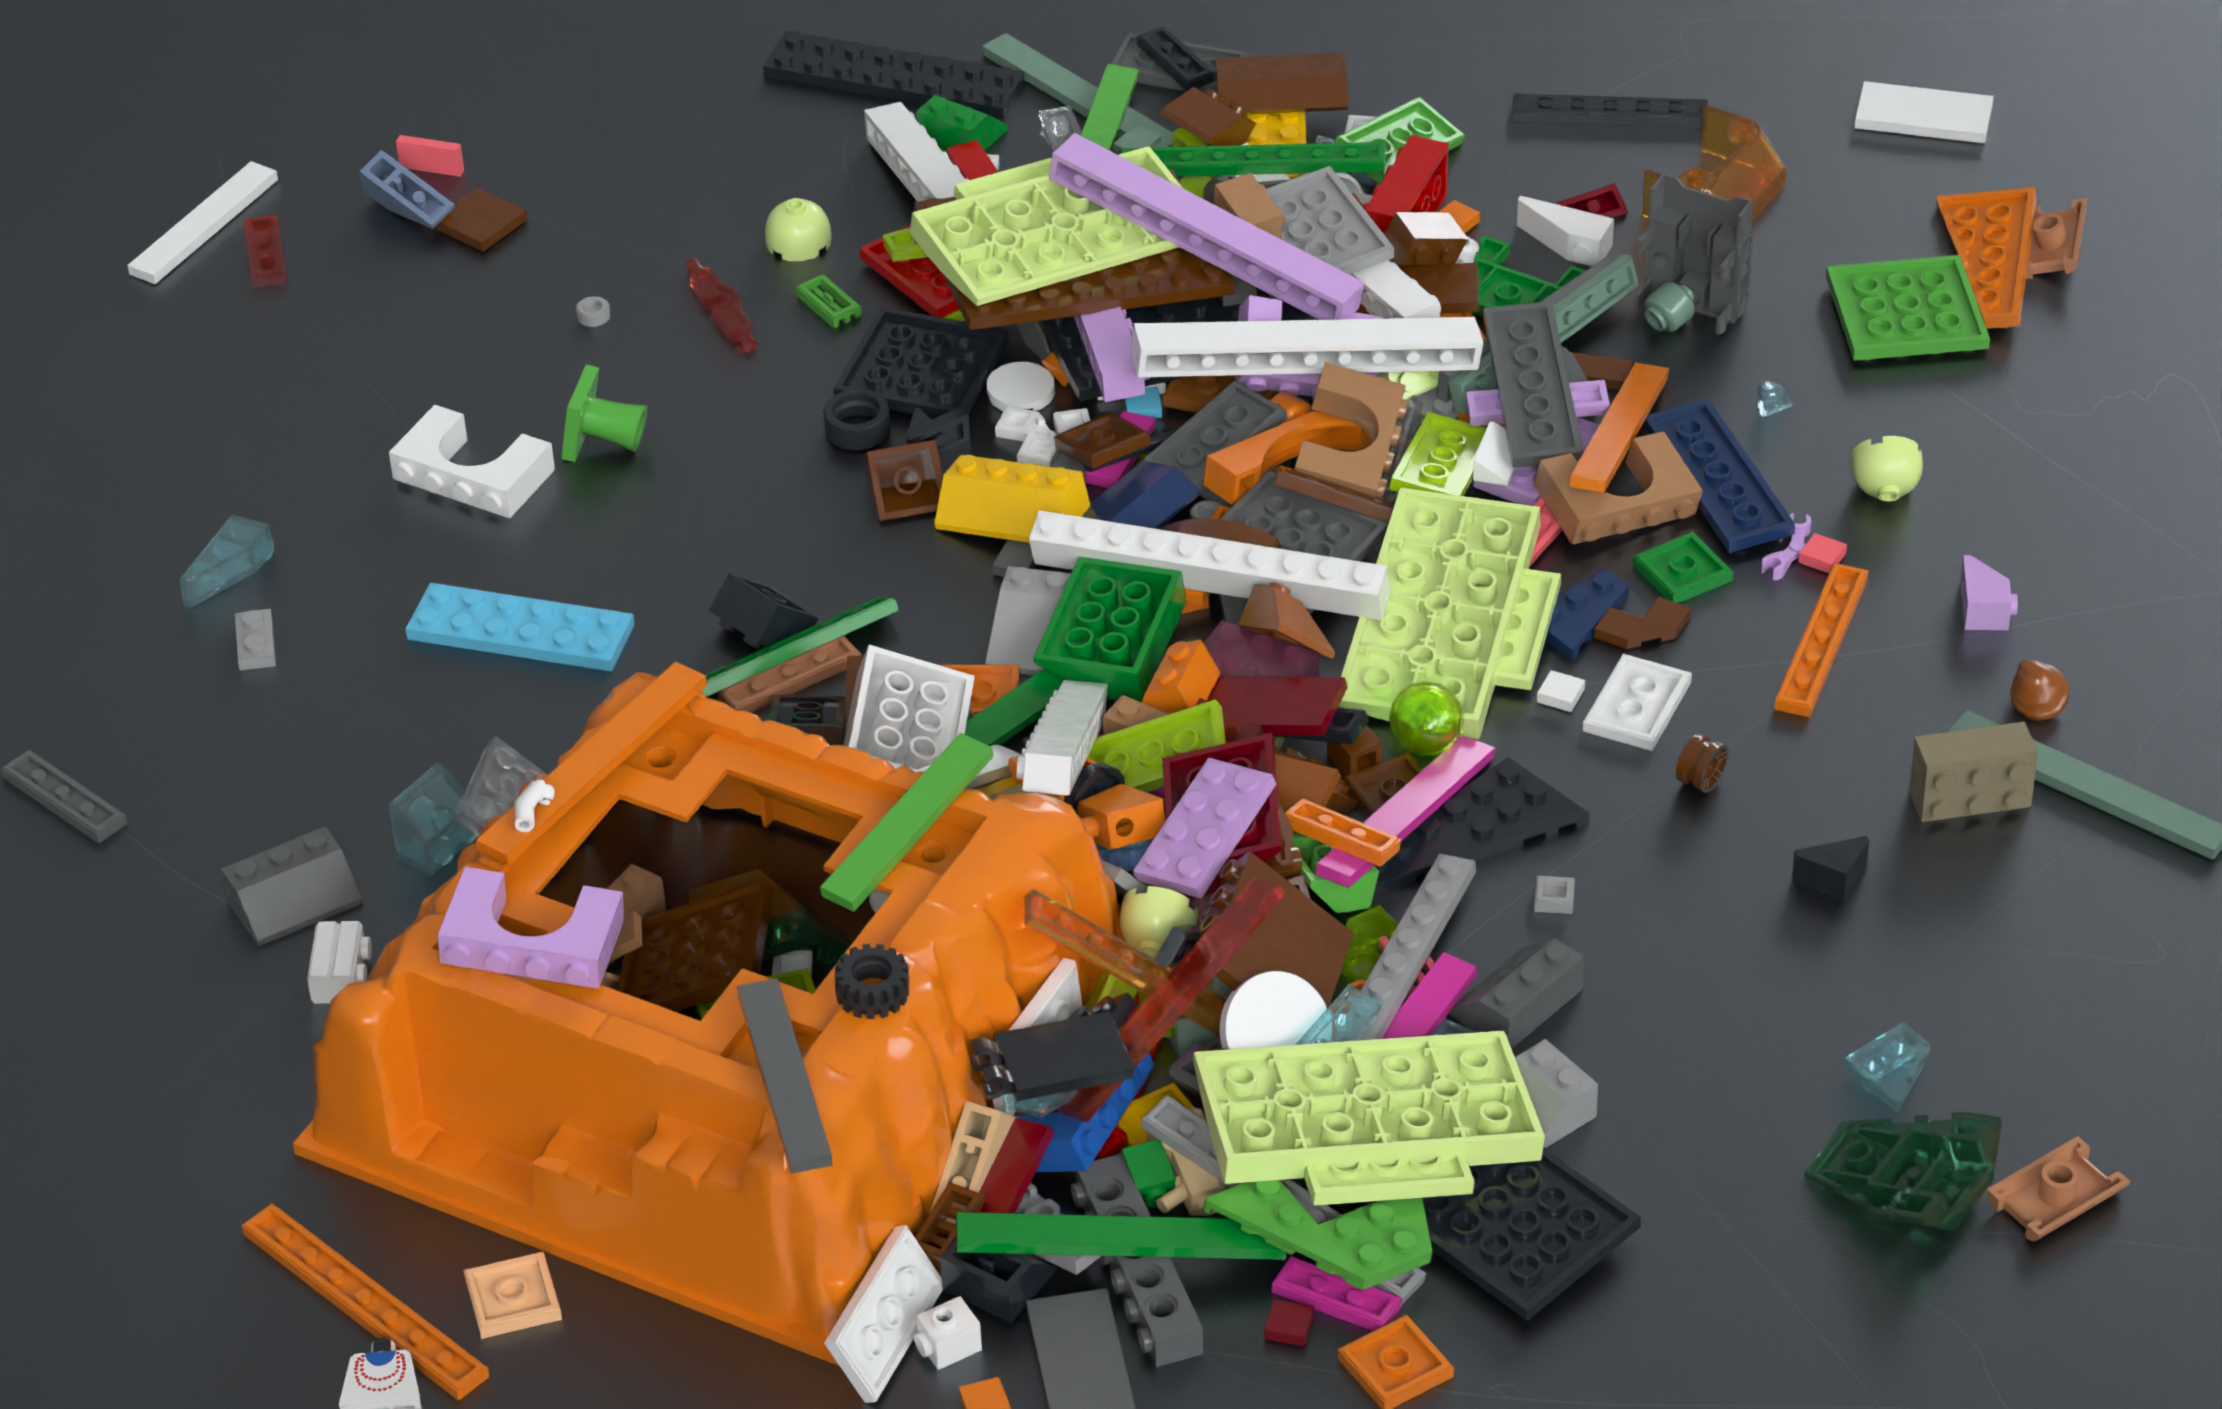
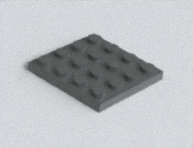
[1220,471,1388,614]

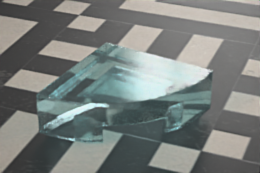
[1756,382,1792,417]

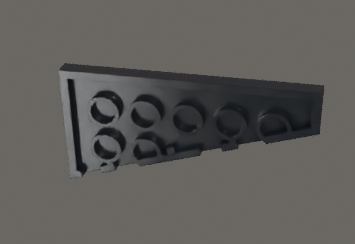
[1374,757,1589,895]

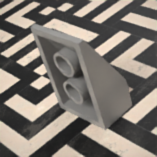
[985,566,1071,675]

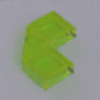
[1341,905,1398,983]

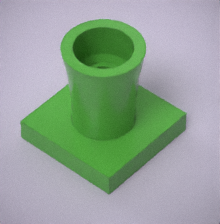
[561,364,647,462]

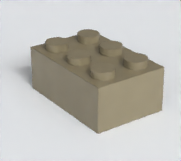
[1909,722,2038,822]

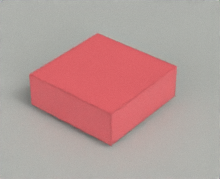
[1798,533,1847,573]

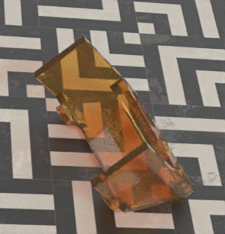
[1642,105,1787,220]

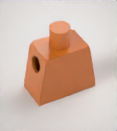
[1077,784,1165,849]

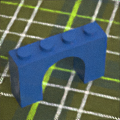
[1013,1035,1155,1172]

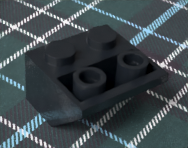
[940,1240,1057,1323]

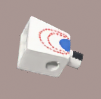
[339,1338,422,1409]

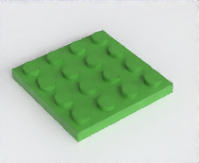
[1826,255,1990,361]

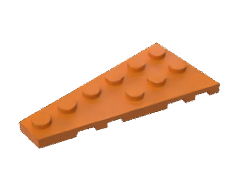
[1936,187,2037,329]

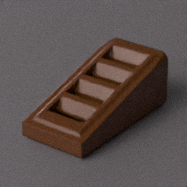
[915,1182,986,1273]

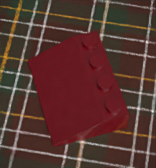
[1162,733,1283,899]

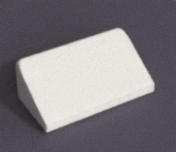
[1473,421,1515,486]

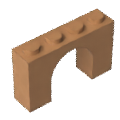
[1294,362,1408,499]
[1533,431,1703,545]

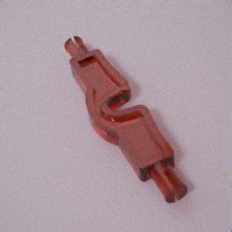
[685,258,758,353]

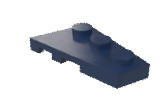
[1545,567,1629,661]

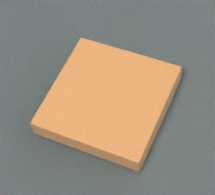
[463,1251,562,1339]

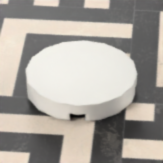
[987,362,1055,411]

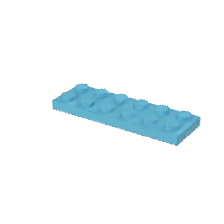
[406,583,635,672]

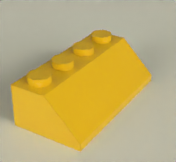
[934,455,1090,543]

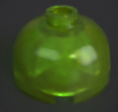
[1389,681,1465,756]

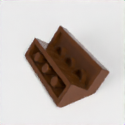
[1215,53,1349,114]

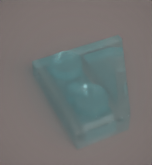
[1844,1022,1931,1112]

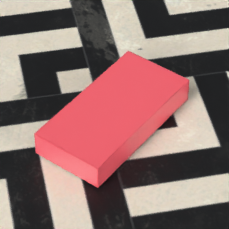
[396,135,464,177]

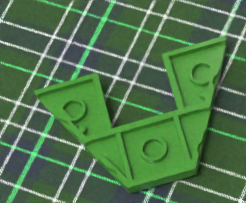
[1203,1180,1432,1290]

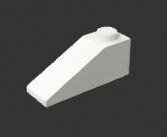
[1517,196,1614,266]

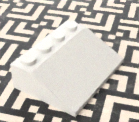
[843,645,975,771]

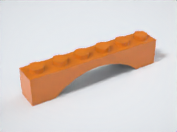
[1203,410,1371,505]

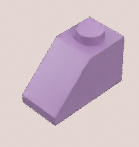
[1960,555,2018,631]

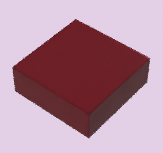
[1264,1299,1314,1346]

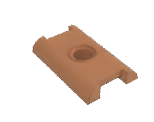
[2026,198,2088,279]
[1986,1136,2131,1241]

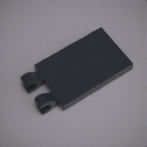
[970,1011,1134,1101]

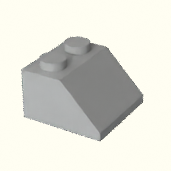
[1515,1039,1598,1148]

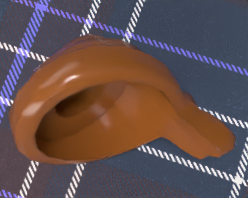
[2010,659,2069,721]

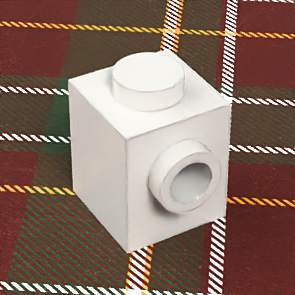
[914,1296,982,1370]

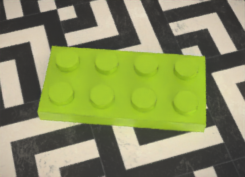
[1389,412,1487,496]
[1088,699,1225,793]

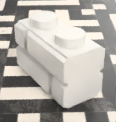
[307,921,372,1004]

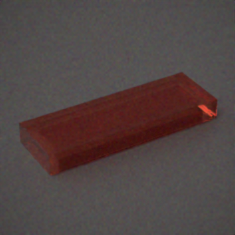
[244,215,287,288]

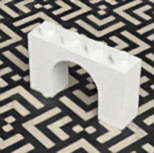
[389,405,555,518]

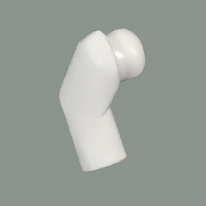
[514,780,555,832]

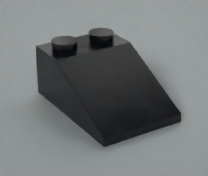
[769,695,845,745]

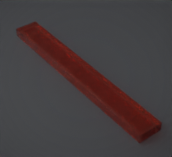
[1055,877,1286,1123]

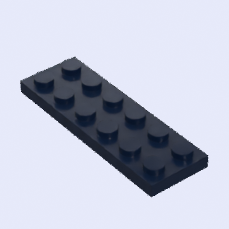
[1644,398,1795,553]

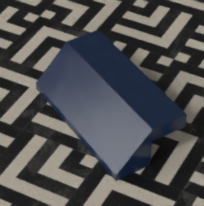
[1082,461,1200,529]

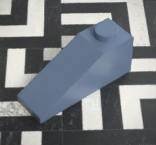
[359,150,455,229]

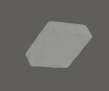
[1534,876,1575,914]

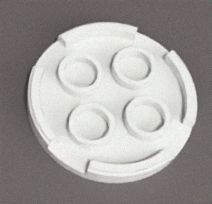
[1220,971,1332,1050]

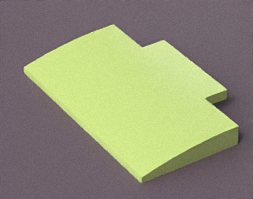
[910,146,1182,306]
[1339,488,1561,740]
[1193,1031,1545,1206]

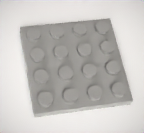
[1266,166,1394,300]

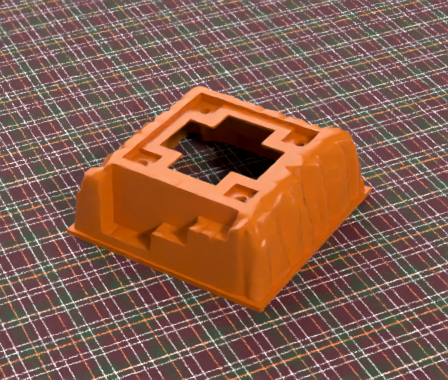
[293,672,1140,1367]

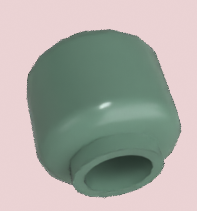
[1644,282,1695,332]

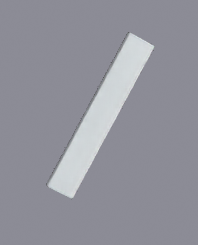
[127,161,278,284]

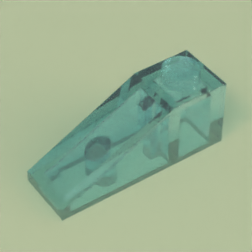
[179,515,274,608]

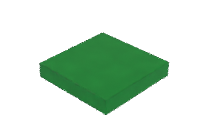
[1633,532,1733,603]

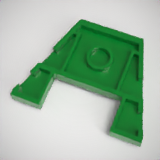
[1472,235,1586,317]

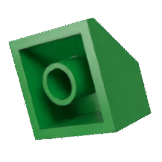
[916,95,1008,153]

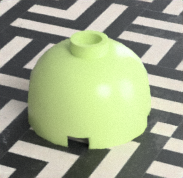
[765,198,832,261]
[1851,436,1923,502]
[1119,886,1199,959]

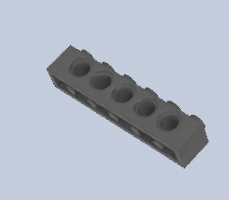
[1071,1154,1203,1367]

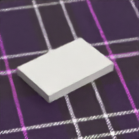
[1583,654,1692,751]

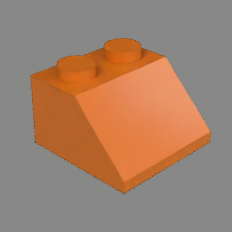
[1142,639,1220,714]

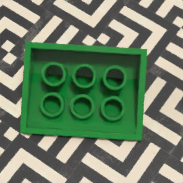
[1033,557,1186,702]

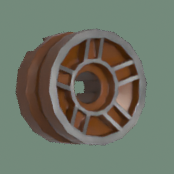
[1675,733,1729,793]

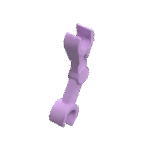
[1761,513,1811,580]

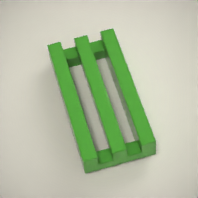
[796,274,862,328]

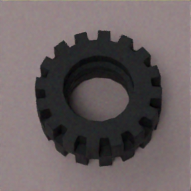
[835,944,909,1019]

